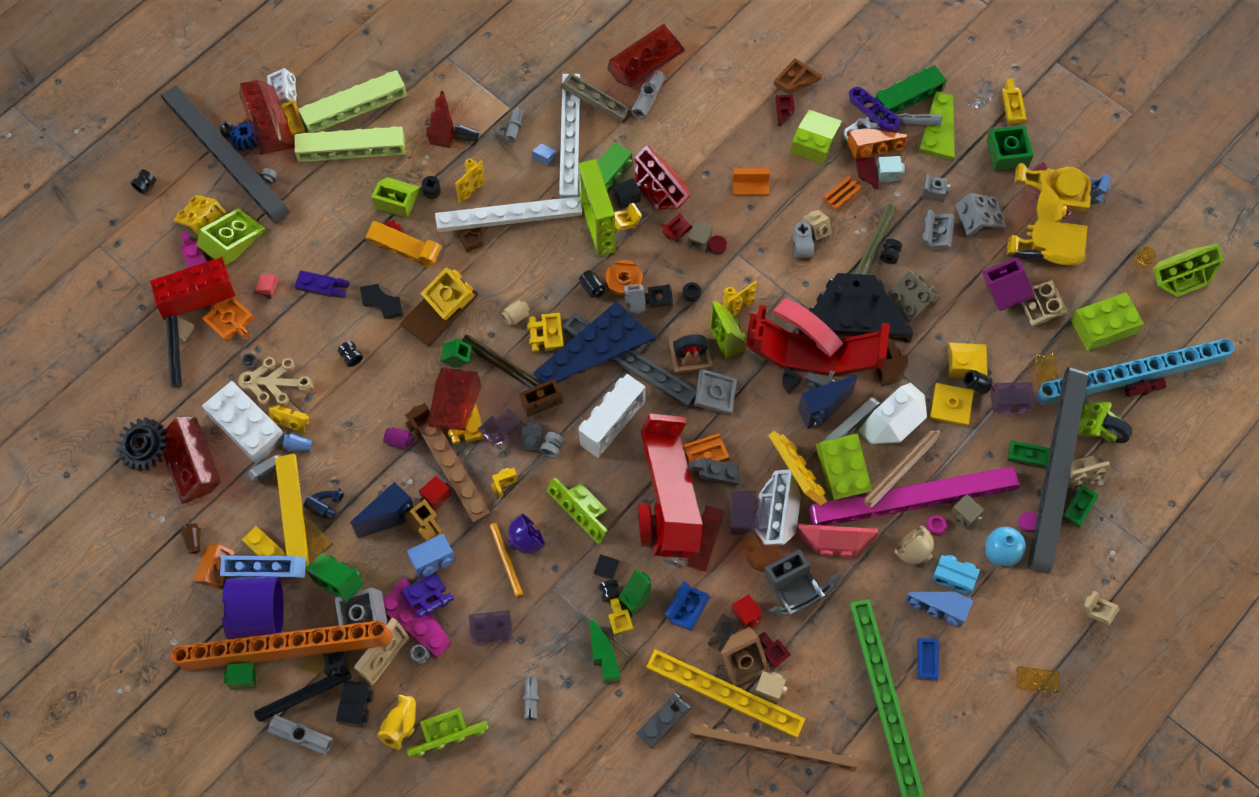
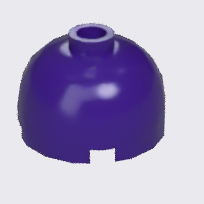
[508,514,546,554]

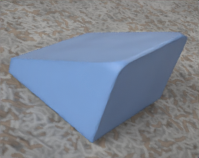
[532,144,557,165]

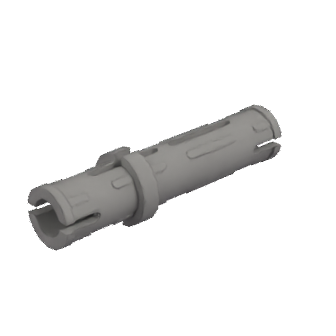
[887,113,942,127]

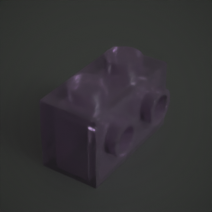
[990,382,1035,414]
[731,490,760,535]
[469,610,513,646]

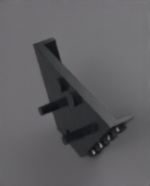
[797,273,913,343]

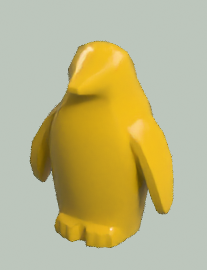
[377,695,416,750]

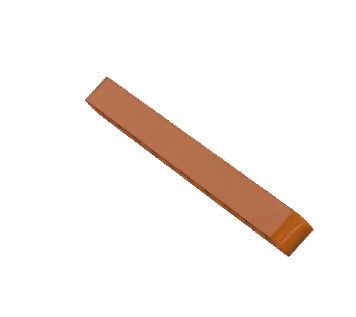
[171,621,393,671]

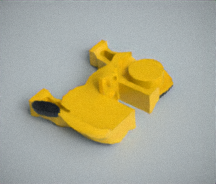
[1007,163,1091,265]

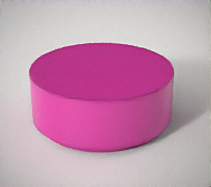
[1018,511,1037,532]
[926,515,947,536]

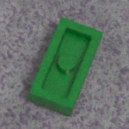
[1007,440,1050,468]
[1062,485,1099,528]

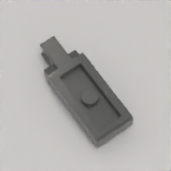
[688,458,739,486]

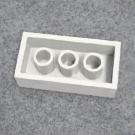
[579,374,645,458]
[202,381,285,465]

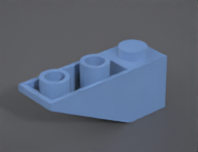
[905,592,974,627]

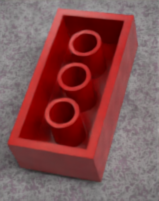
[150,257,236,321]

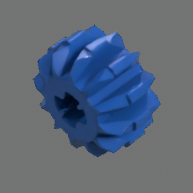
[230,120,261,152]

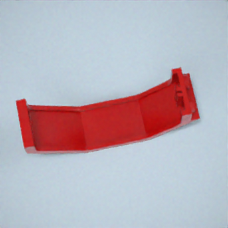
[745,305,890,377]

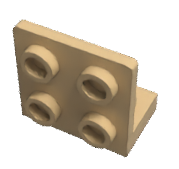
[1068,455,1110,489]

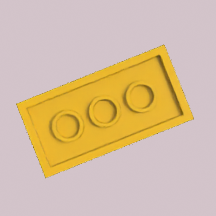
[768,431,827,506]

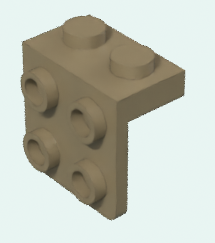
[887,270,940,322]

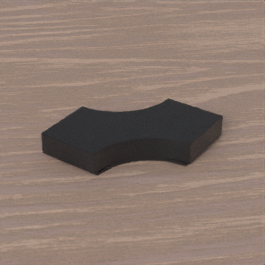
[360,284,403,319]

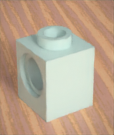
[877,156,905,182]

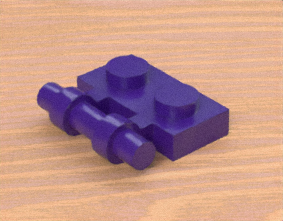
[401,572,454,618]

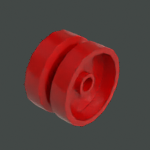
[638,502,661,547]

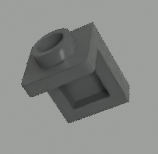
[804,371,835,390]
[521,421,542,450]

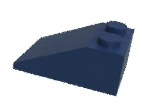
[798,375,857,428]
[350,482,414,538]

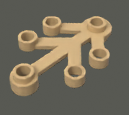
[238,357,313,406]

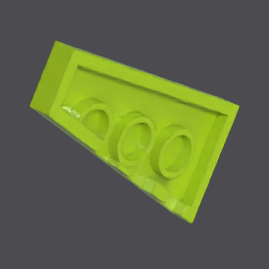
[919,91,955,161]

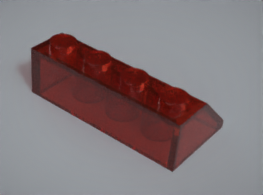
[607,24,686,88]
[239,80,295,155]
[164,416,221,504]

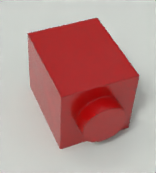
[419,476,451,510]
[731,594,763,629]

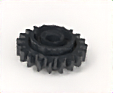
[116,418,170,472]

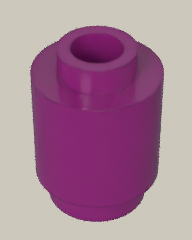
[383,427,414,450]

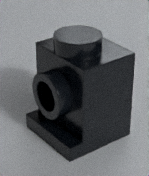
[645,284,674,308]

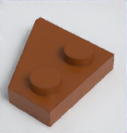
[773,58,822,94]

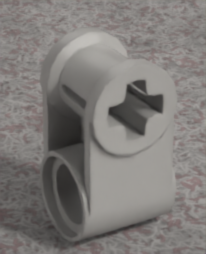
[792,222,814,258]

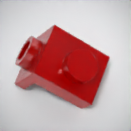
[661,213,693,242]

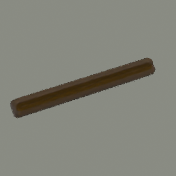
[462,335,540,389]

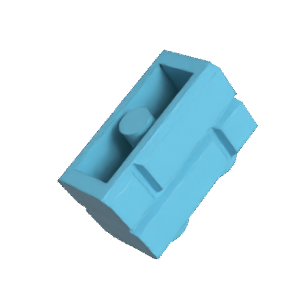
[931,555,980,596]

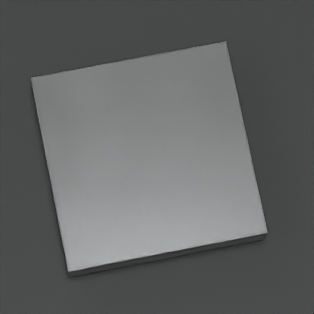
[694,369,737,416]

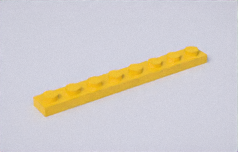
[646,649,806,739]

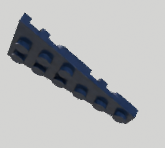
[534,301,656,384]

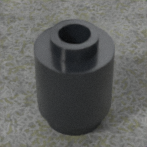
[579,270,605,298]
[963,370,992,394]

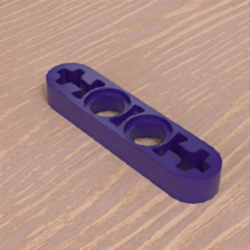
[849,87,900,133]

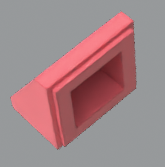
[255,274,279,296]

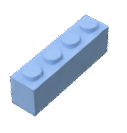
[220,555,306,578]

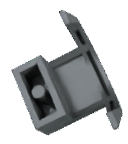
[764,549,840,616]

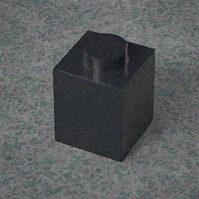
[612,178,641,209]

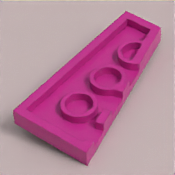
[383,577,451,659]

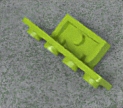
[546,477,608,544]
[407,708,488,757]

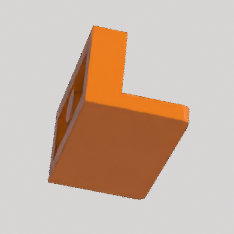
[732,168,770,196]
[193,544,235,589]

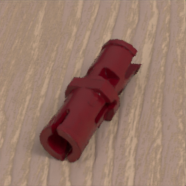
[1125,377,1166,397]

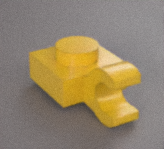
[608,597,633,636]

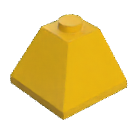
[948,343,988,379]

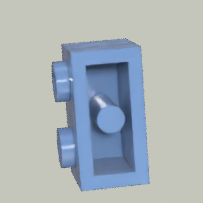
[407,534,456,579]

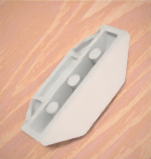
[858,383,927,445]
[754,469,801,546]

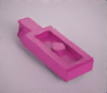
[180,232,207,268]

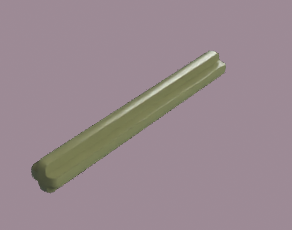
[855,204,896,274]

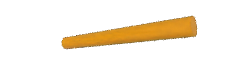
[489,523,523,597]

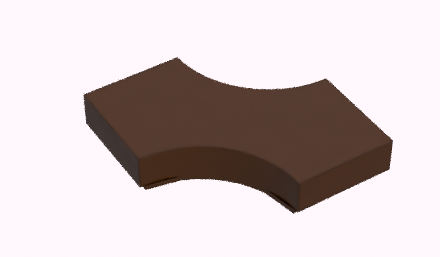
[459,226,489,253]

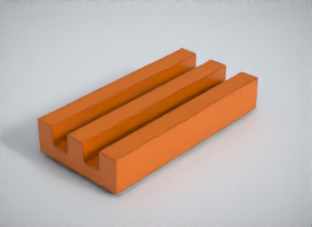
[823,176,862,211]

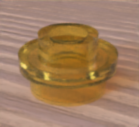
[1136,247,1155,265]

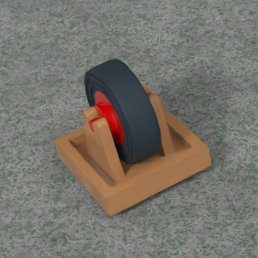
[668,333,712,375]

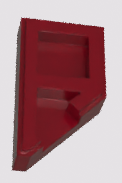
[775,95,795,126]
[856,157,879,189]

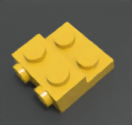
[420,267,475,320]

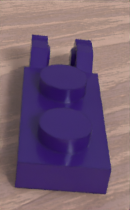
[295,270,349,298]

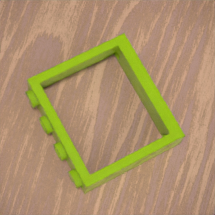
[578,159,616,257]

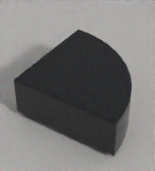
[782,367,802,394]

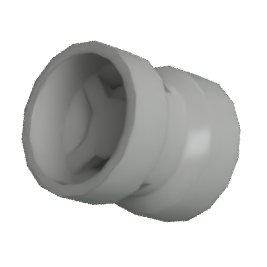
[540,432,565,458]

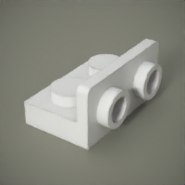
[267,68,297,107]

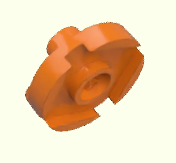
[606,260,643,296]

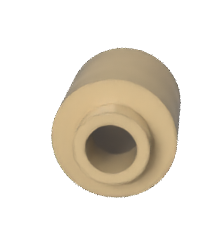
[501,300,530,326]

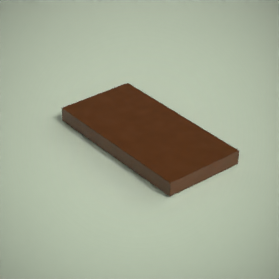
[400,280,478,347]

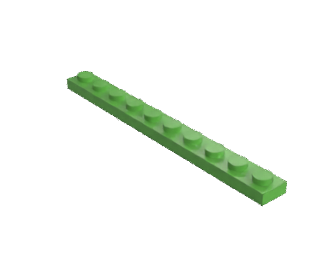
[849,599,925,797]

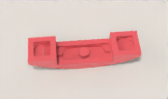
[773,298,843,357]

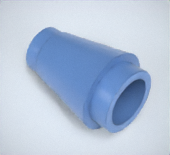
[283,433,312,452]

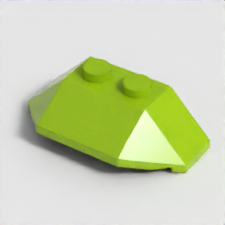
[1153,243,1224,297]

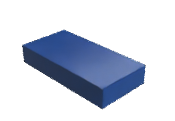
[917,638,939,681]

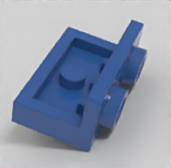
[665,581,710,631]

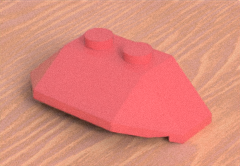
[796,524,878,559]

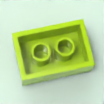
[1071,292,1144,351]
[816,433,872,501]

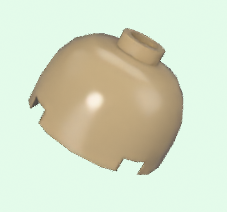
[894,525,934,565]

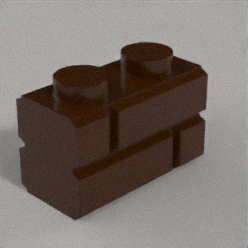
[519,379,563,417]

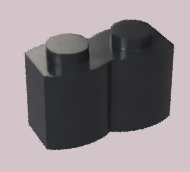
[336,680,374,728]

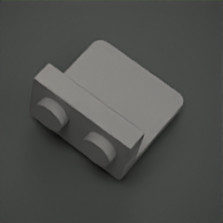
[955,193,1006,236]

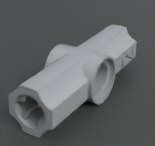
[631,69,666,119]
[268,715,333,756]

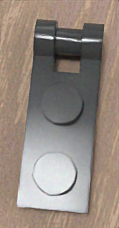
[636,692,692,749]

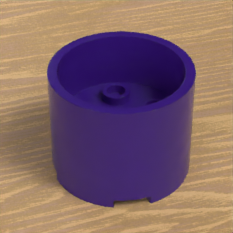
[222,577,284,639]

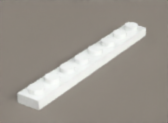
[559,74,580,198]
[435,196,582,232]

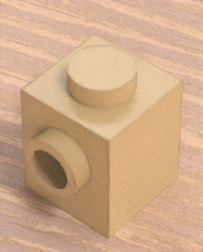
[755,671,788,704]

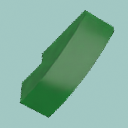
[589,620,620,684]

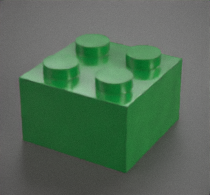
[986,125,1034,171]

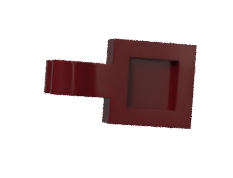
[758,631,791,669]

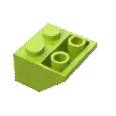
[371,177,421,218]

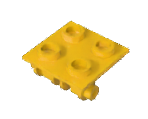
[455,158,485,203]
[723,280,758,317]

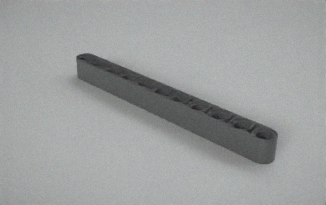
[161,85,290,223]
[1028,367,1088,574]

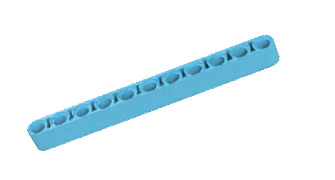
[1036,339,1235,405]

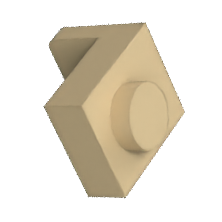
[803,210,832,240]
[1084,591,1120,625]

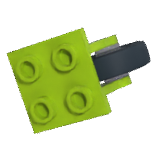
[1077,402,1132,443]

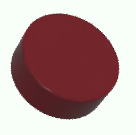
[708,235,727,254]

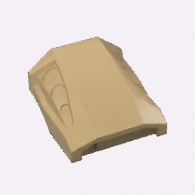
[1021,280,1069,327]

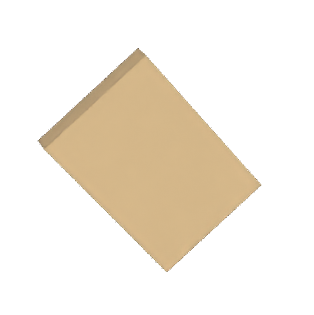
[354,618,409,686]

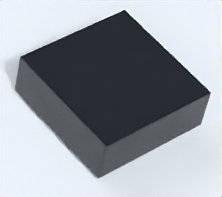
[594,554,619,580]

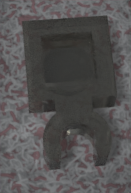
[708,613,741,652]

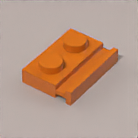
[683,433,729,472]

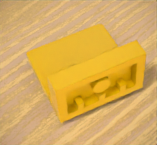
[174,195,228,236]

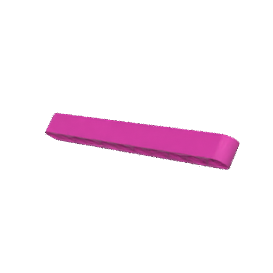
[808,467,1020,526]

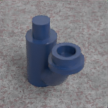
[303,488,344,519]

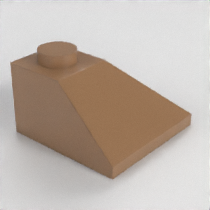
[720,627,770,686]

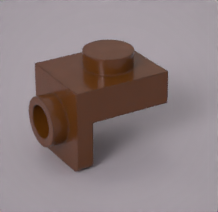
[405,403,431,436]

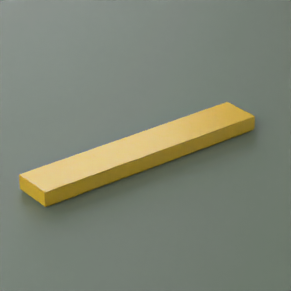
[275,453,309,568]

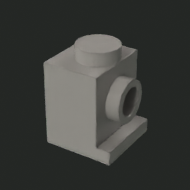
[922,174,950,202]
[623,284,646,315]

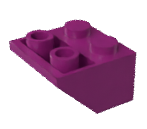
[982,257,1035,311]

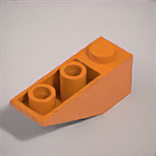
[847,128,907,159]

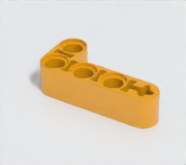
[365,221,441,268]

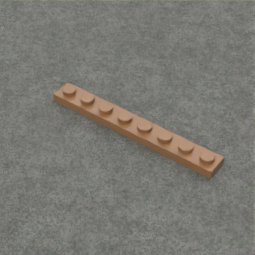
[690,723,858,772]

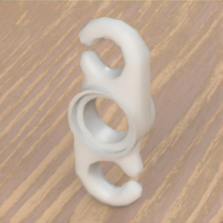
[843,114,880,141]

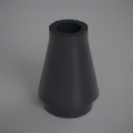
[453,123,480,142]

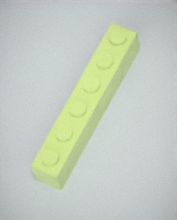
[298,70,407,133]
[295,126,405,162]

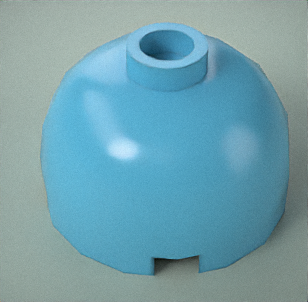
[985,526,1026,567]

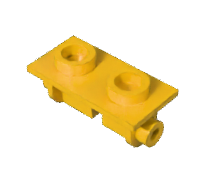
[269,405,310,433]

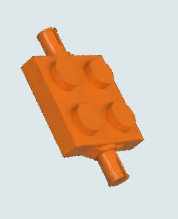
[202,297,255,342]

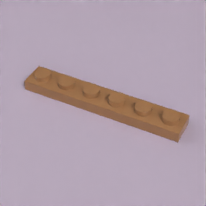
[419,419,491,524]

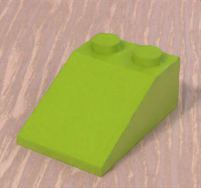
[790,110,842,165]
[197,208,265,265]
[709,300,747,359]

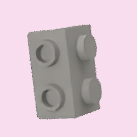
[922,210,955,250]

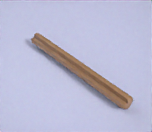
[864,430,939,508]

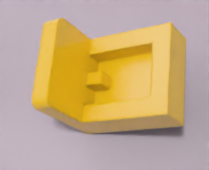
[614,203,642,231]
[490,468,518,499]

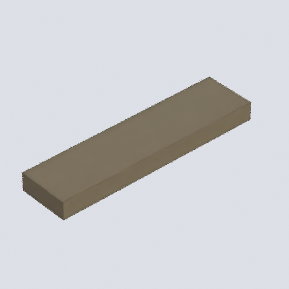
[561,72,631,123]

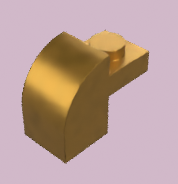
[405,499,444,542]

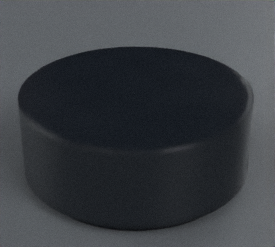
[683,282,701,302]

